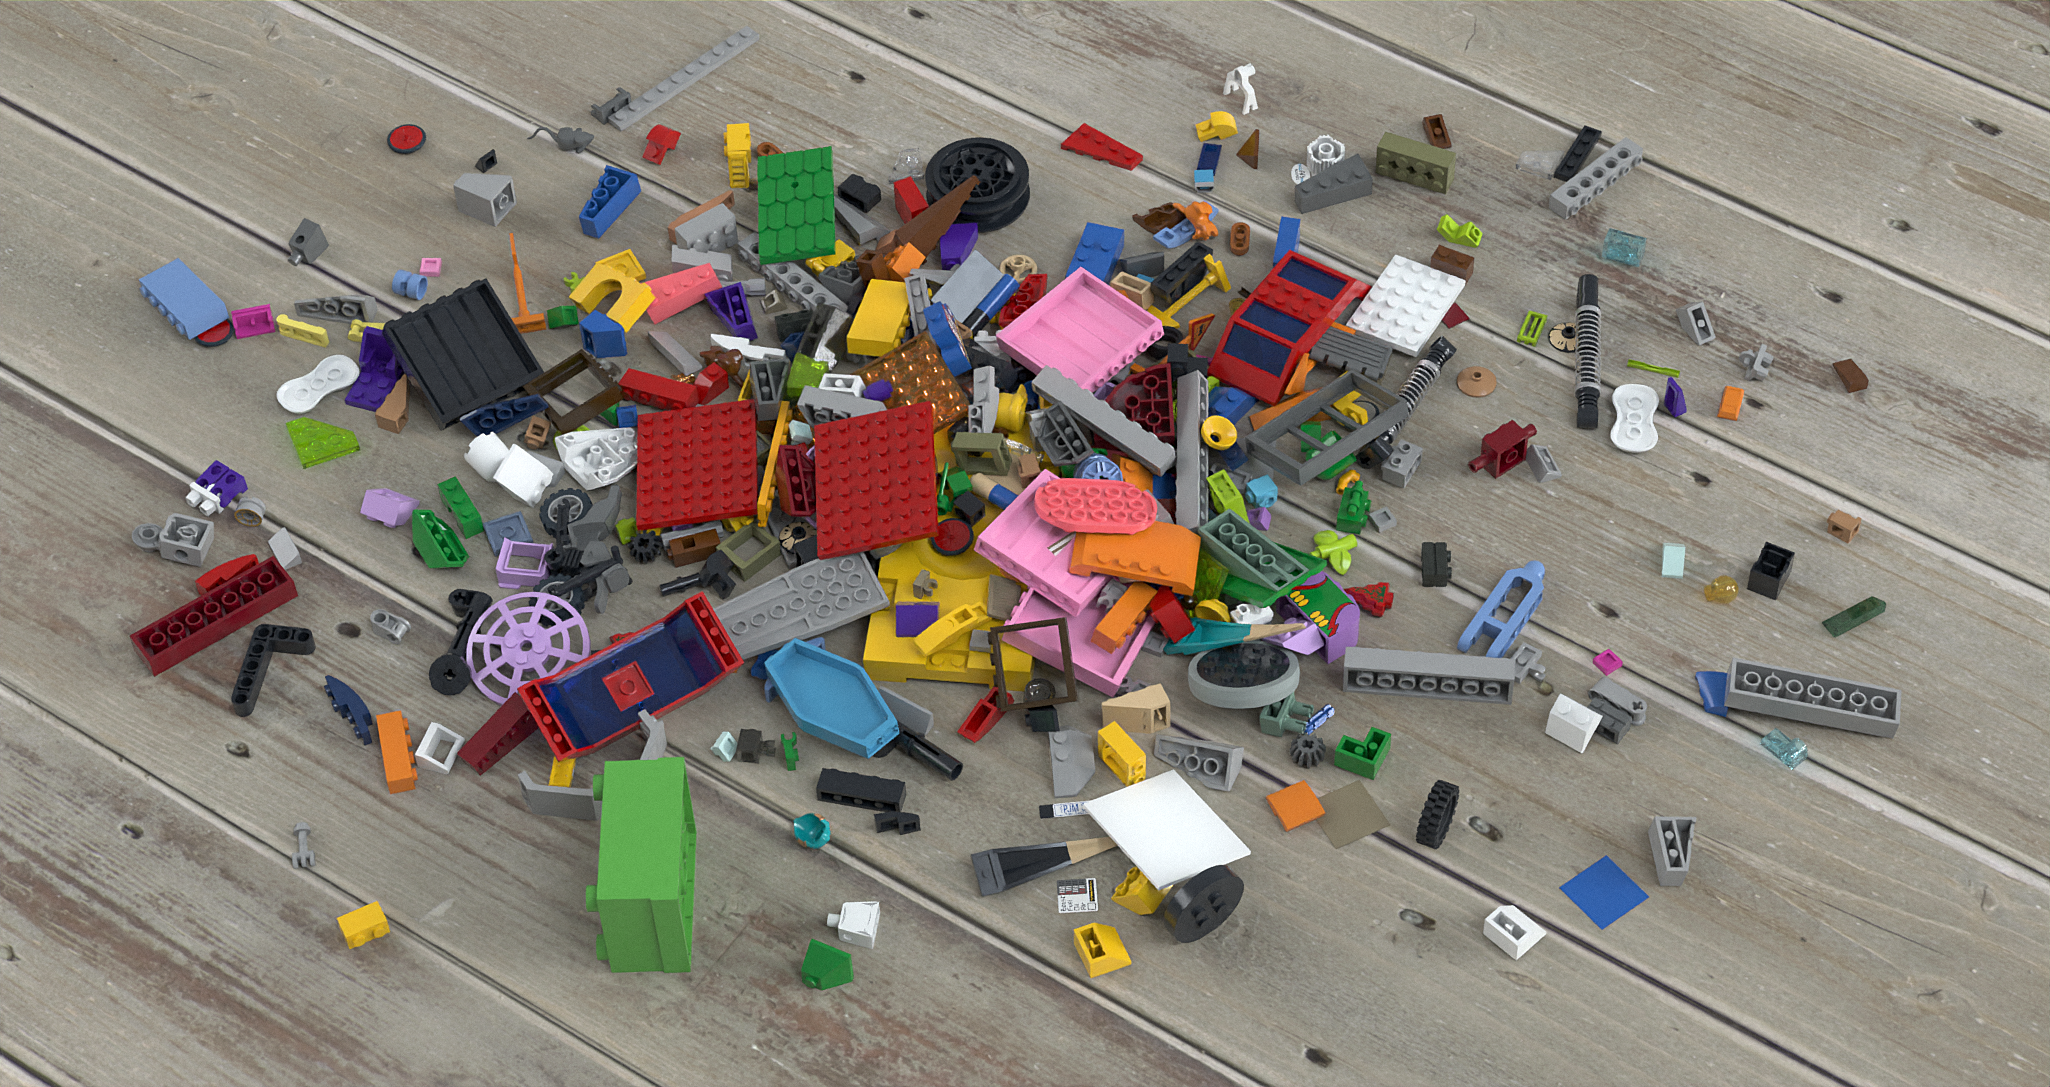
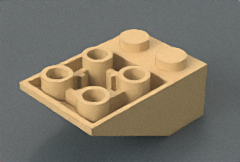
[1102,683,1170,734]

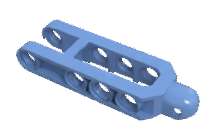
[1457,560,1545,658]

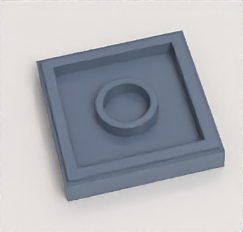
[483,511,533,557]

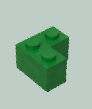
[1334,727,1391,780]

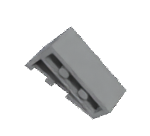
[672,244,733,282]

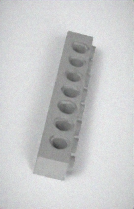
[738,232,856,338]

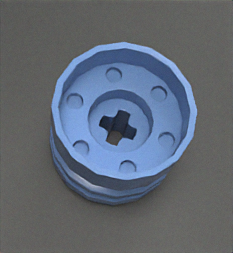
[1073,453,1123,481]

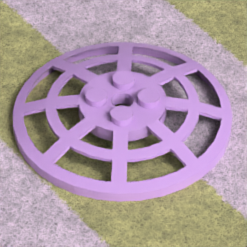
[467,592,591,706]

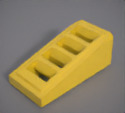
[727,151,750,188]

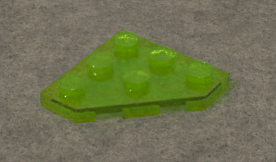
[285,417,360,469]
[1189,547,1229,618]

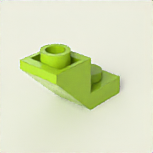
[1437,214,1483,248]

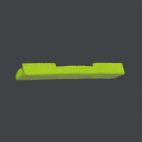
[1627,359,1680,378]

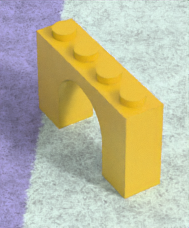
[569,262,655,333]

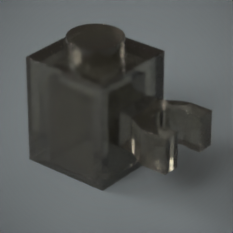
[736,729,776,764]

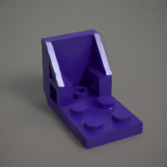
[345,326,405,412]

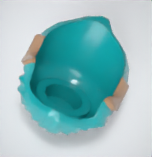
[793,813,831,849]

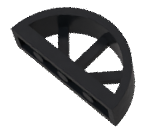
[1151,241,1213,305]

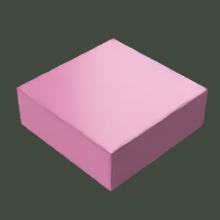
[420,258,442,277]

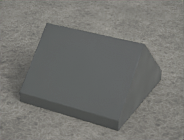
[1119,251,1164,277]

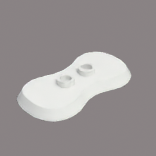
[277,355,359,414]
[1610,384,1659,453]

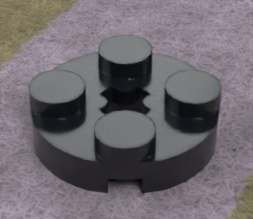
[429,653,472,696]

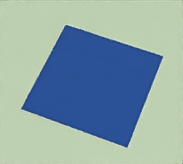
[1559,855,1649,930]

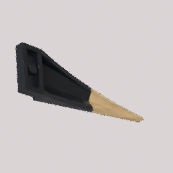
[970,837,1118,897]

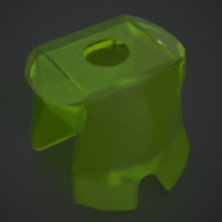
[787,353,829,396]

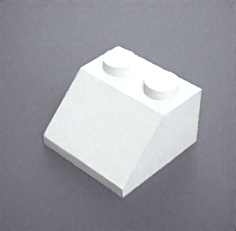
[1545,694,1603,753]

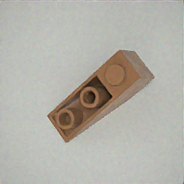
[375,373,410,434]

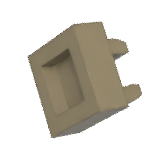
[913,569,938,599]

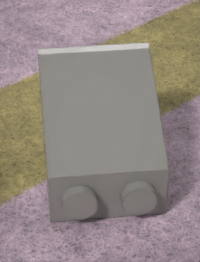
[453,173,517,227]

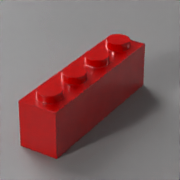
[618,368,700,410]

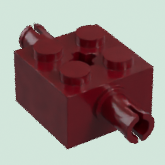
[1468,420,1537,479]

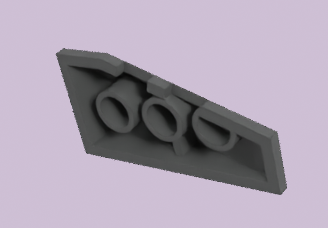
[818,254,885,304]

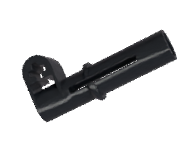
[445,589,493,678]
[873,719,963,781]

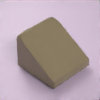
[760,289,787,314]

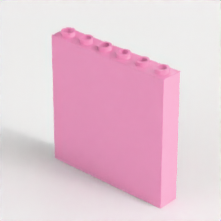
[1002,576,1156,697]

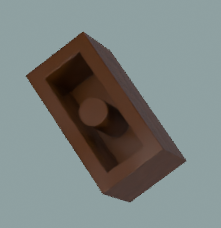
[1430,245,1474,285]

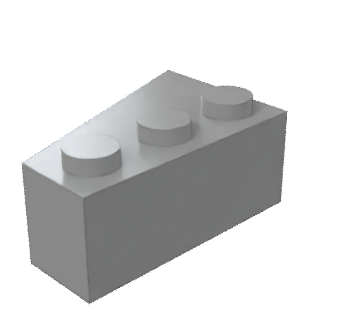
[1648,817,1696,886]

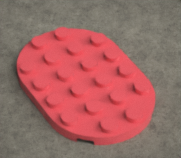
[1034,478,1157,535]

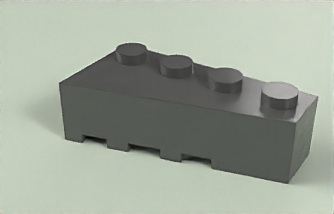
[1294,153,1373,214]

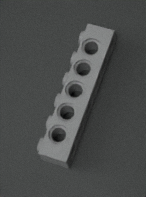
[1549,137,1643,220]

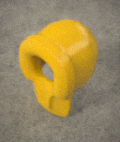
[994,384,1028,432]

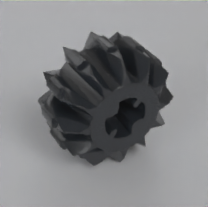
[628,530,663,564]

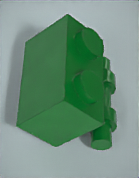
[1336,480,1372,535]

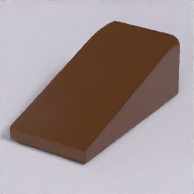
[1422,114,1452,149]
[1833,359,1869,393]

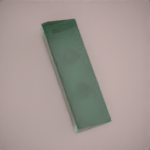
[1822,596,1886,638]

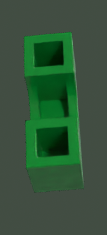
[437,476,484,539]

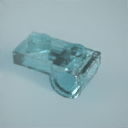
[1760,728,1808,770]

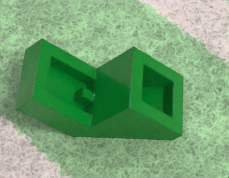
[1301,421,1321,452]
[938,466,973,497]

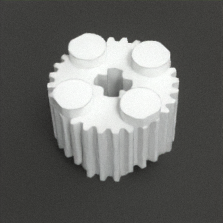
[1307,135,1345,176]

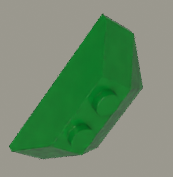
[412,509,470,569]

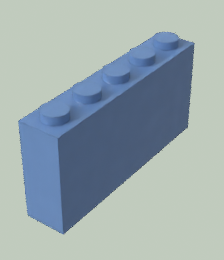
[139,258,230,340]

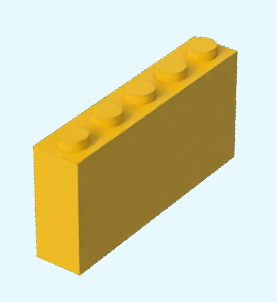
[847,279,911,358]

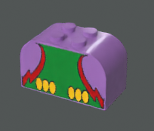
[1276,571,1360,664]

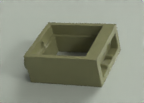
[951,432,1012,476]
[716,521,781,582]

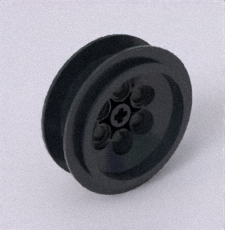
[925,137,1030,233]

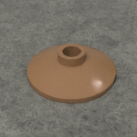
[1457,366,1497,398]

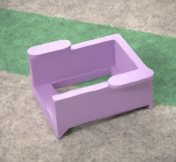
[496,538,554,589]

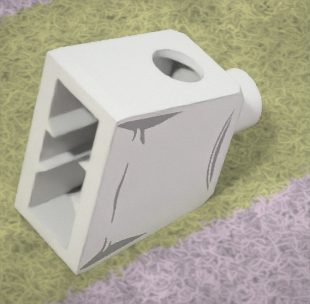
[827,902,880,949]

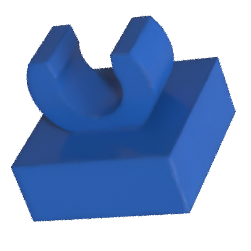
[616,405,638,428]

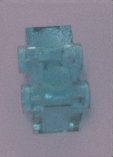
[1602,228,1647,267]

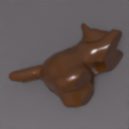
[700,345,744,388]

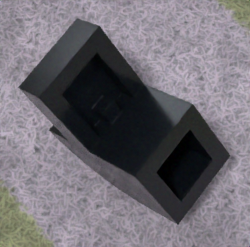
[699,550,736,599]

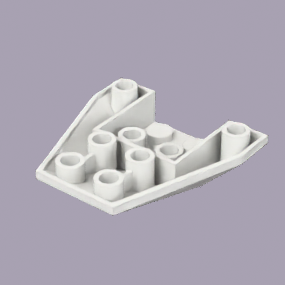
[555,427,638,491]

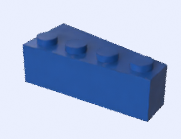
[579,165,641,239]

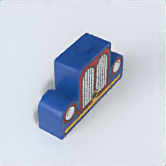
[923,301,972,377]

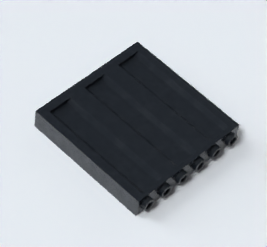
[382,278,544,431]

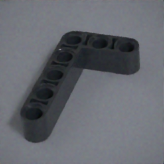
[231,624,316,717]

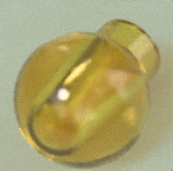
[1704,575,1739,603]

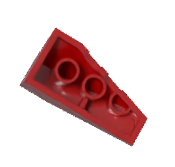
[999,274,1048,328]

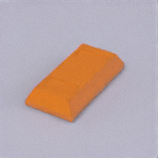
[1717,386,1744,421]

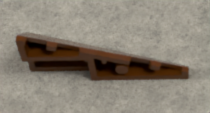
[895,175,980,265]

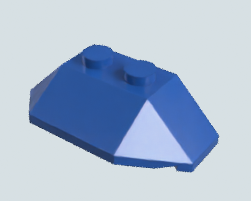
[1208,386,1259,425]

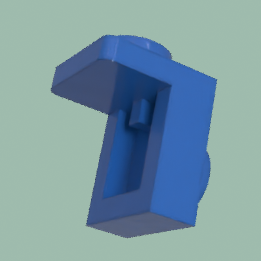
[751,649,779,680]

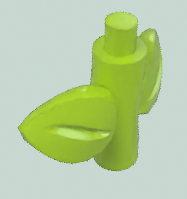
[1309,530,1357,576]

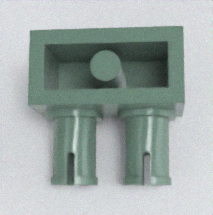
[1259,692,1314,737]

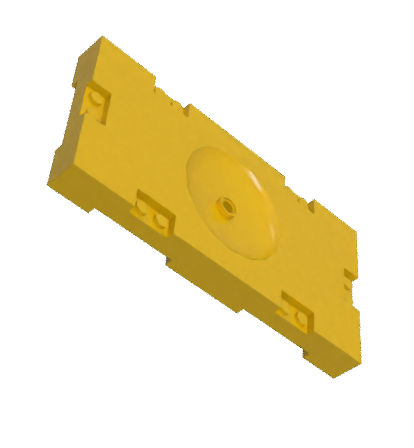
[863,407,1061,692]

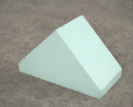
[1662,543,1685,579]

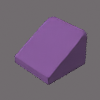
[1247,507,1271,531]

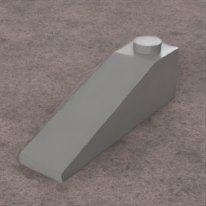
[1154,734,1244,791]

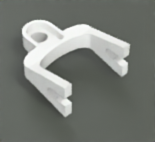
[1223,63,1258,115]

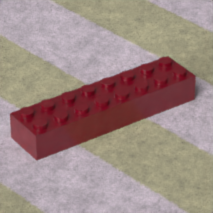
[129,556,298,677]

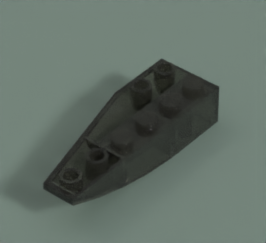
[782,303,854,417]

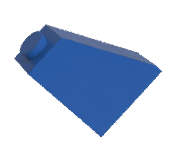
[1273,216,1300,278]

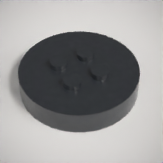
[1163,865,1244,943]

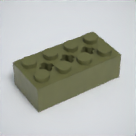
[1375,131,1456,194]

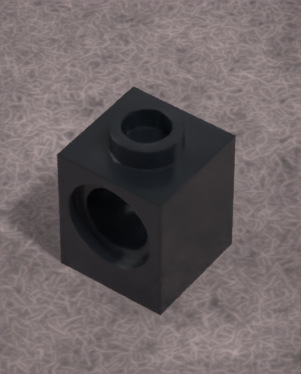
[953,491,986,527]

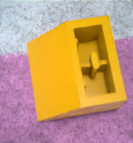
[1111,866,1173,915]
[1074,922,1132,978]

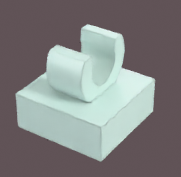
[789,420,813,445]
[710,732,740,762]

